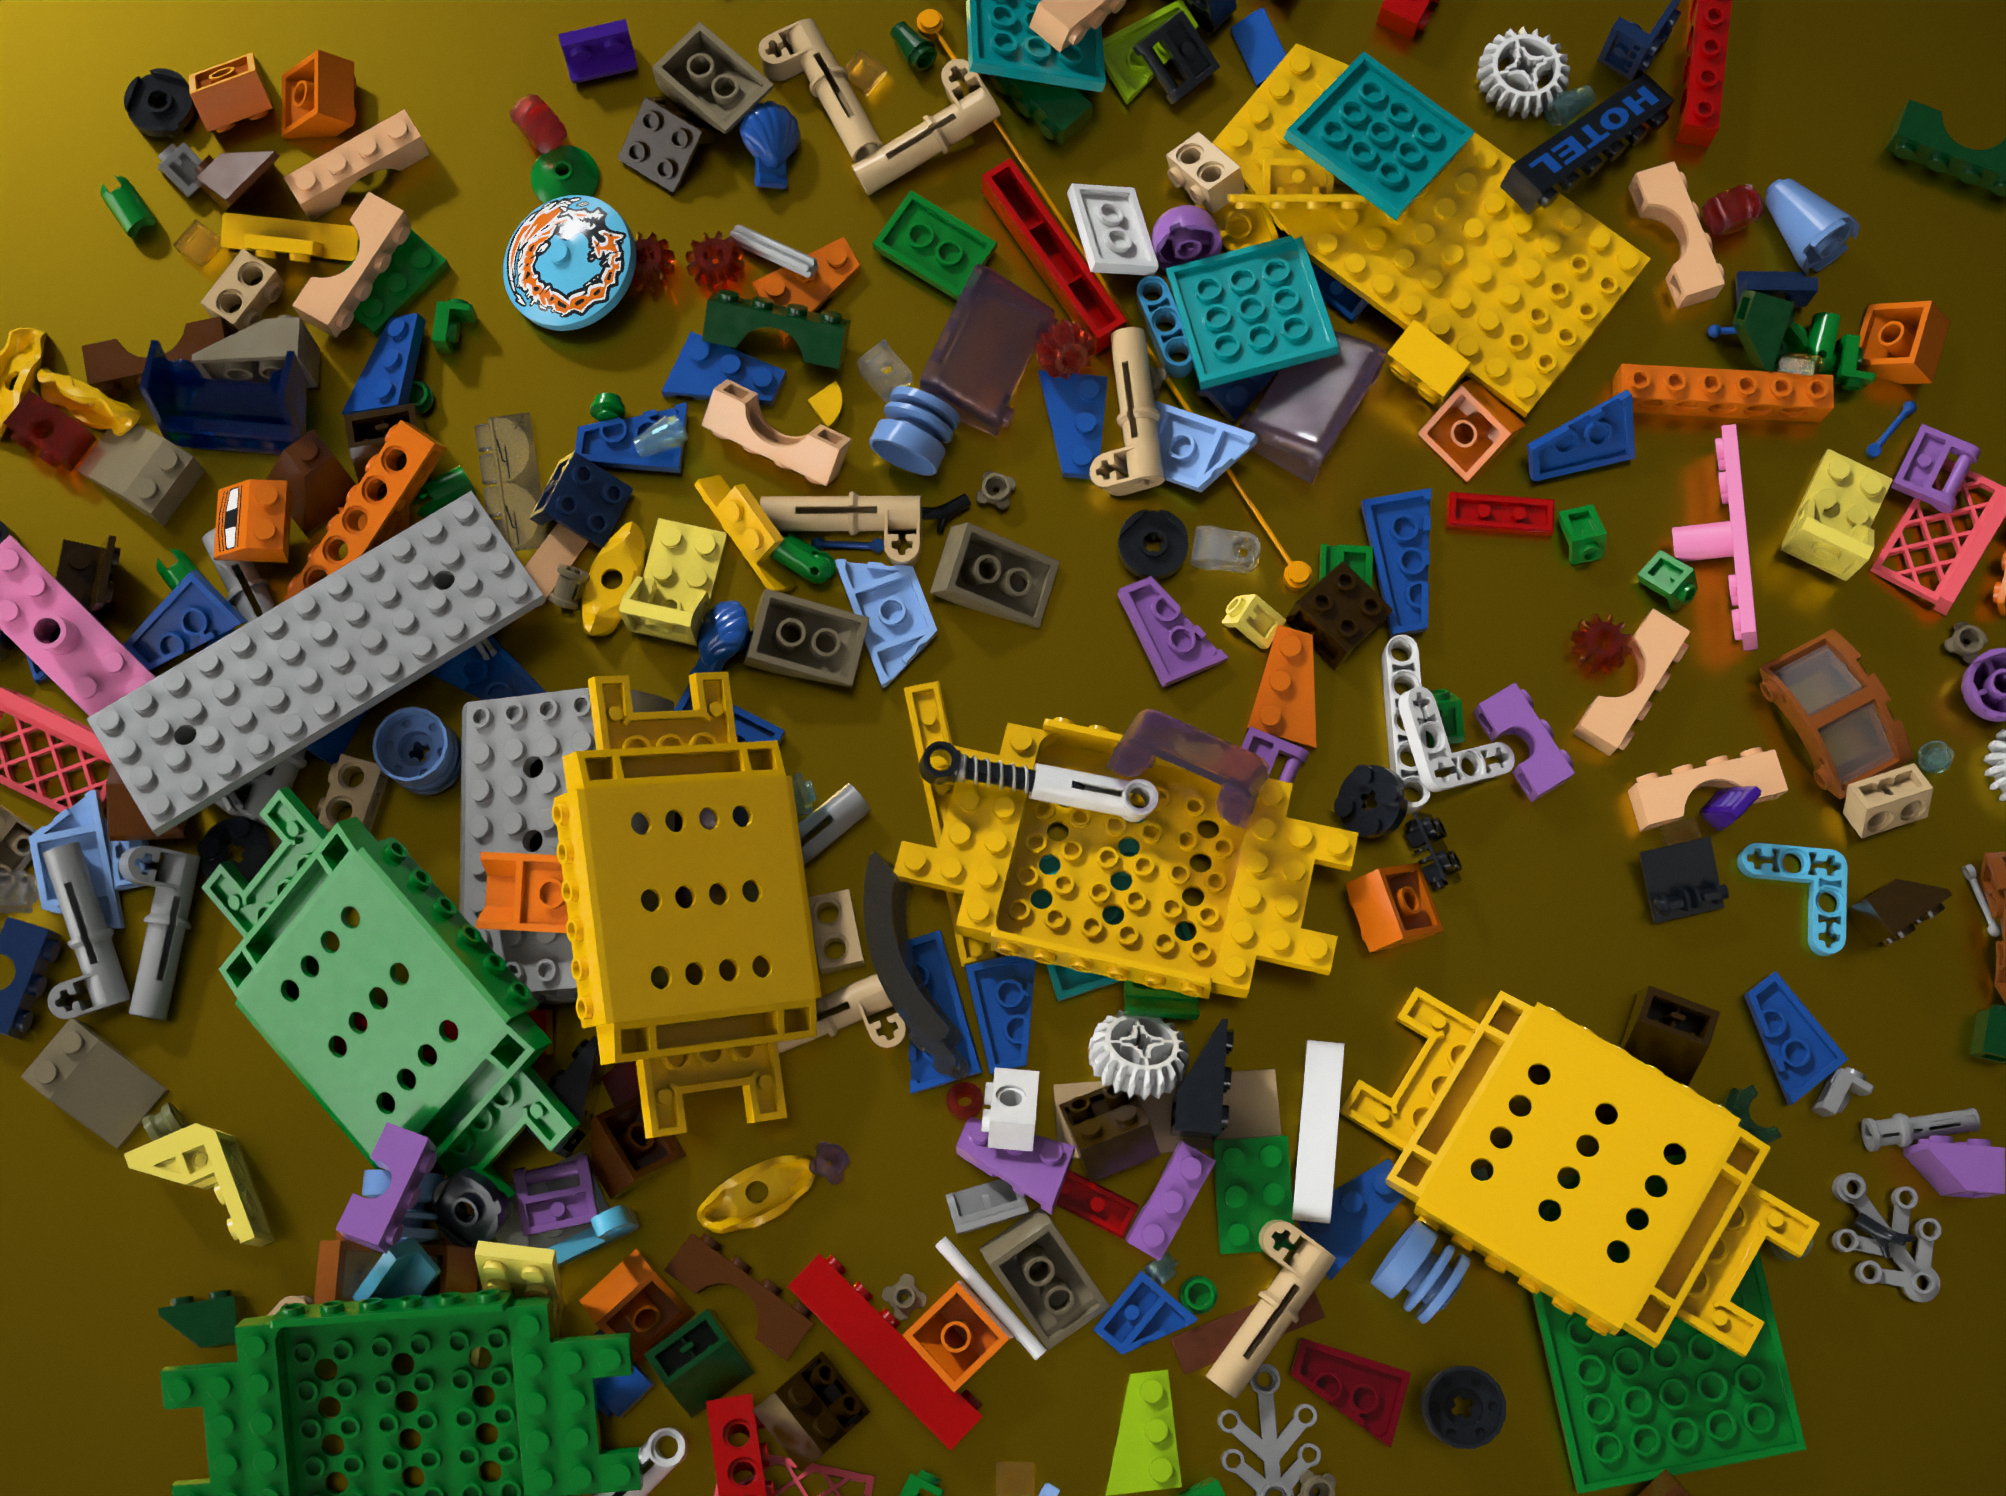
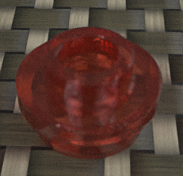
[946,1082,983,1119]

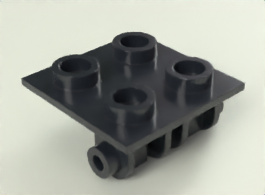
[1405,812,1462,890]
[1639,836,1729,924]

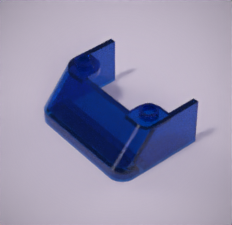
[139,340,306,455]

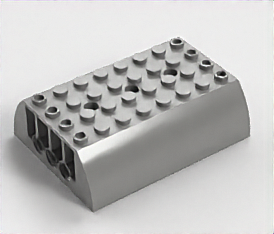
[459,688,675,1005]

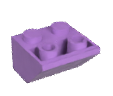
[1903,1135,2005,1199]

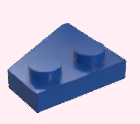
[1093,1270,1198,1355]

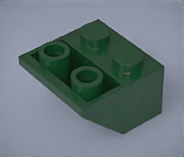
[644,1308,755,1418]

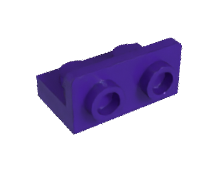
[558,19,638,83]

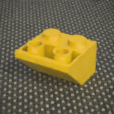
[1387,319,1471,405]

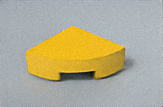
[807,381,843,429]

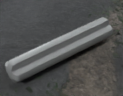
[729,224,819,278]

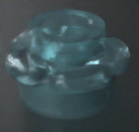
[1918,740,1955,773]
[1143,1251,1179,1285]

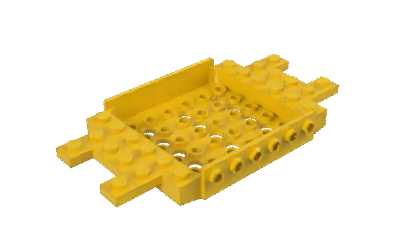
[552,672,822,1139]
[893,717,1359,999]
[1340,987,1820,1358]

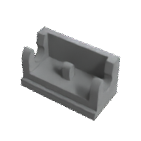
[946,1179,1029,1235]

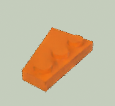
[752,237,861,344]
[1247,625,1317,749]

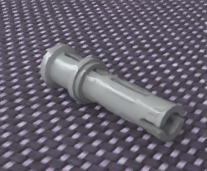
[1861,1108,1981,1152]

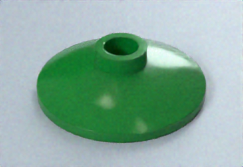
[531,145,599,204]

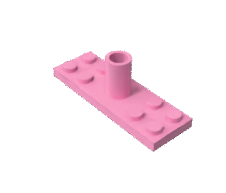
[1672,424,1759,650]
[0,535,156,716]

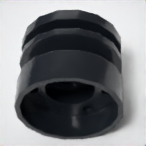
[1420,1366,1506,1449]

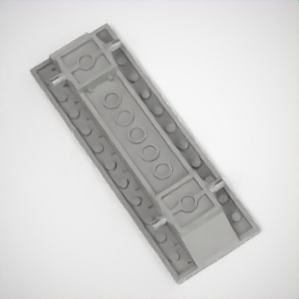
[86,491,546,837]

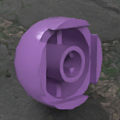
[1151,205,1223,271]
[1961,648,2006,722]

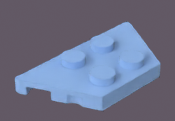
[1154,400,1259,492]
[835,559,938,688]
[28,789,125,929]

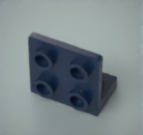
[1597,0,1682,81]
[529,451,633,548]

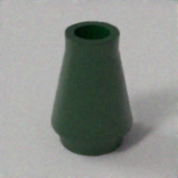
[890,21,937,71]

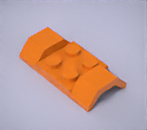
[476,852,568,933]

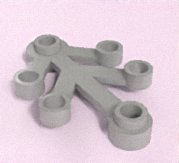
[1832,1173,1942,1302]
[1217,1364,1321,1496]

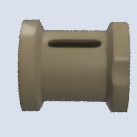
[548,564,589,610]

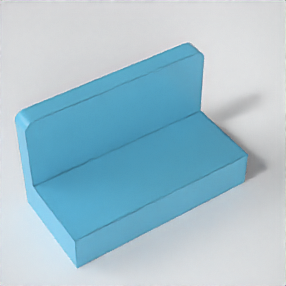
[352,1238,441,1301]

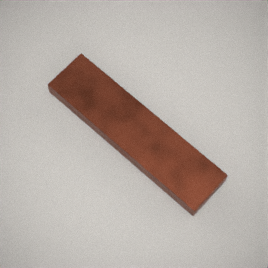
[1170,1288,1325,1374]

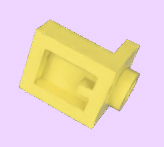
[1222,594,1286,649]

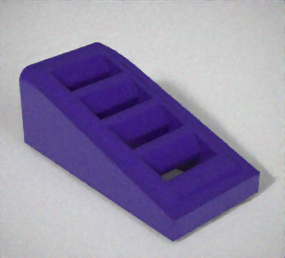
[1699,786,1762,831]

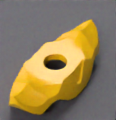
[0,328,48,440]
[37,367,143,437]
[581,521,646,637]
[697,1154,816,1234]

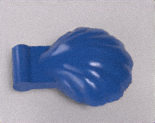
[740,101,801,189]
[690,600,751,675]

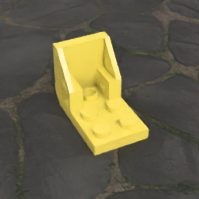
[1781,449,1893,581]
[619,518,728,646]
[124,1123,275,1247]
[471,1240,564,1387]

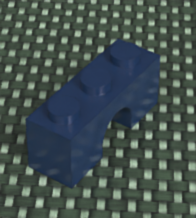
[0,916,61,1040]

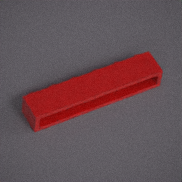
[982,158,1127,354]
[787,1254,983,1451]

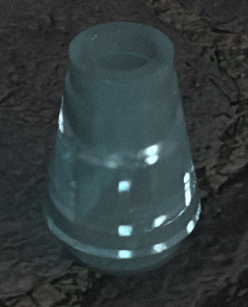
[1543,85,1596,126]
[633,414,689,458]

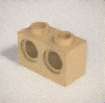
[1166,132,1246,214]
[200,249,285,333]
[316,754,389,832]
[1843,763,1933,839]
[808,889,865,975]

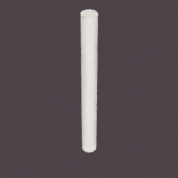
[935,1236,1047,1360]

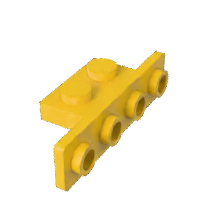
[1227,158,1370,209]
[220,213,360,263]
[694,475,797,593]

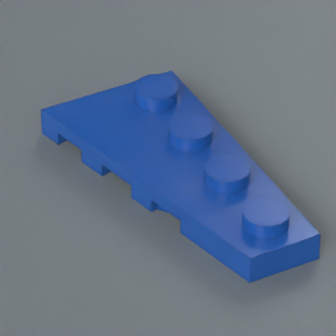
[1361,488,1431,638]
[905,930,983,1094]

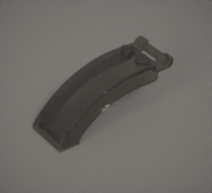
[863,851,970,1079]

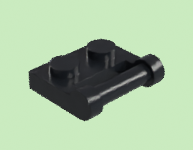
[1132,10,1220,104]

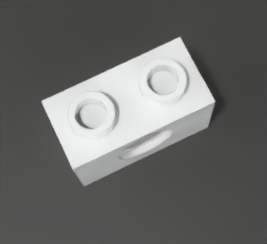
[981,1067,1039,1152]

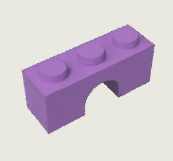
[1473,683,1575,803]
[336,1122,437,1254]
[1125,1139,1216,1261]

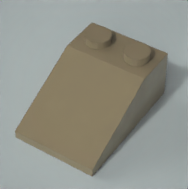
[652,22,774,134]
[192,315,320,392]
[77,423,206,527]
[930,522,1060,628]
[742,588,869,687]
[21,1017,169,1149]
[979,1205,1110,1350]

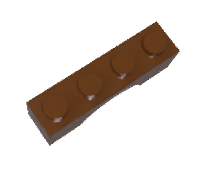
[82,316,231,398]
[664,1232,816,1362]

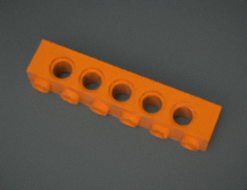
[1612,364,1834,423]
[283,420,447,601]

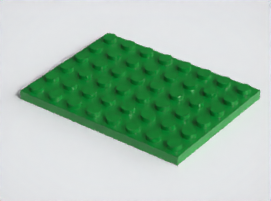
[1532,1152,1807,1494]

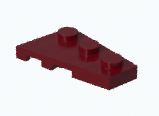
[1289,1338,1411,1448]

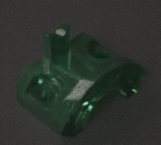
[1724,1085,1782,1145]

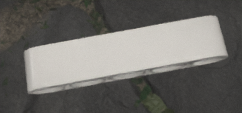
[1381,635,1430,814]
[1292,1040,1345,1224]

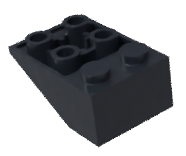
[1170,1019,1234,1139]
[525,1035,605,1158]

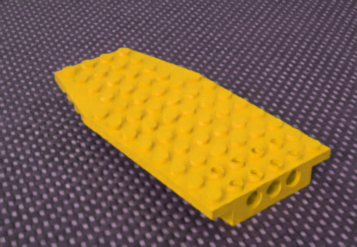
[1213,43,1651,418]

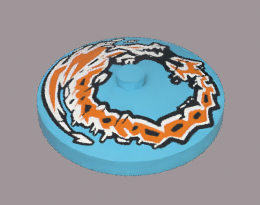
[503,195,636,331]

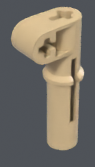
[758,18,883,162]
[851,59,1001,196]
[1090,327,1165,496]
[760,492,922,566]
[777,971,907,1054]
[1206,1220,1337,1399]

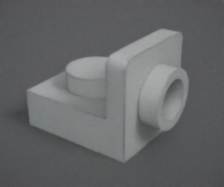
[157,142,202,198]
[1811,1067,1874,1117]

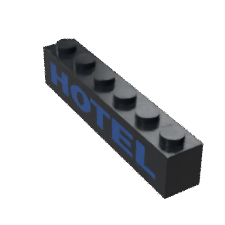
[1500,73,1675,214]

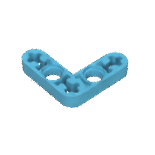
[1737,843,1848,956]
[547,1205,640,1268]

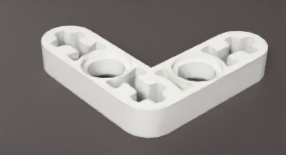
[1398,687,1515,792]

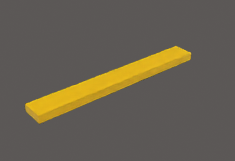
[904,681,997,968]

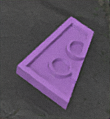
[1117,576,1229,687]
[956,1116,1075,1215]

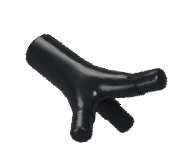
[922,493,971,534]
[1854,1212,1915,1258]

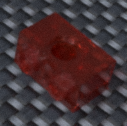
[4,390,97,472]

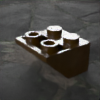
[344,403,432,493]
[1847,879,1952,947]
[1620,985,1720,1086]
[1059,1085,1160,1183]
[752,1351,871,1471]

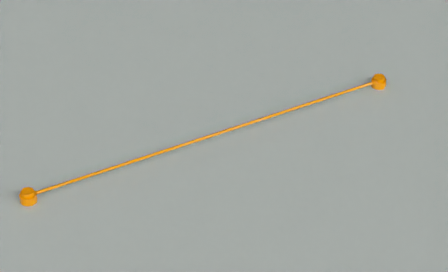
[917,9,1313,592]

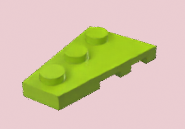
[1103,0,1199,105]
[1105,1370,1182,1496]

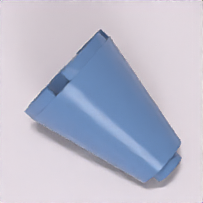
[1765,178,1860,273]

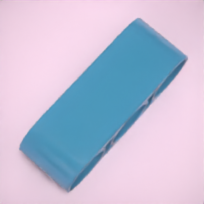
[1137,275,1194,378]

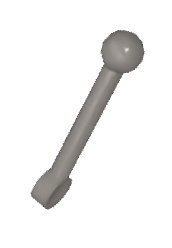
[1962,864,2002,937]

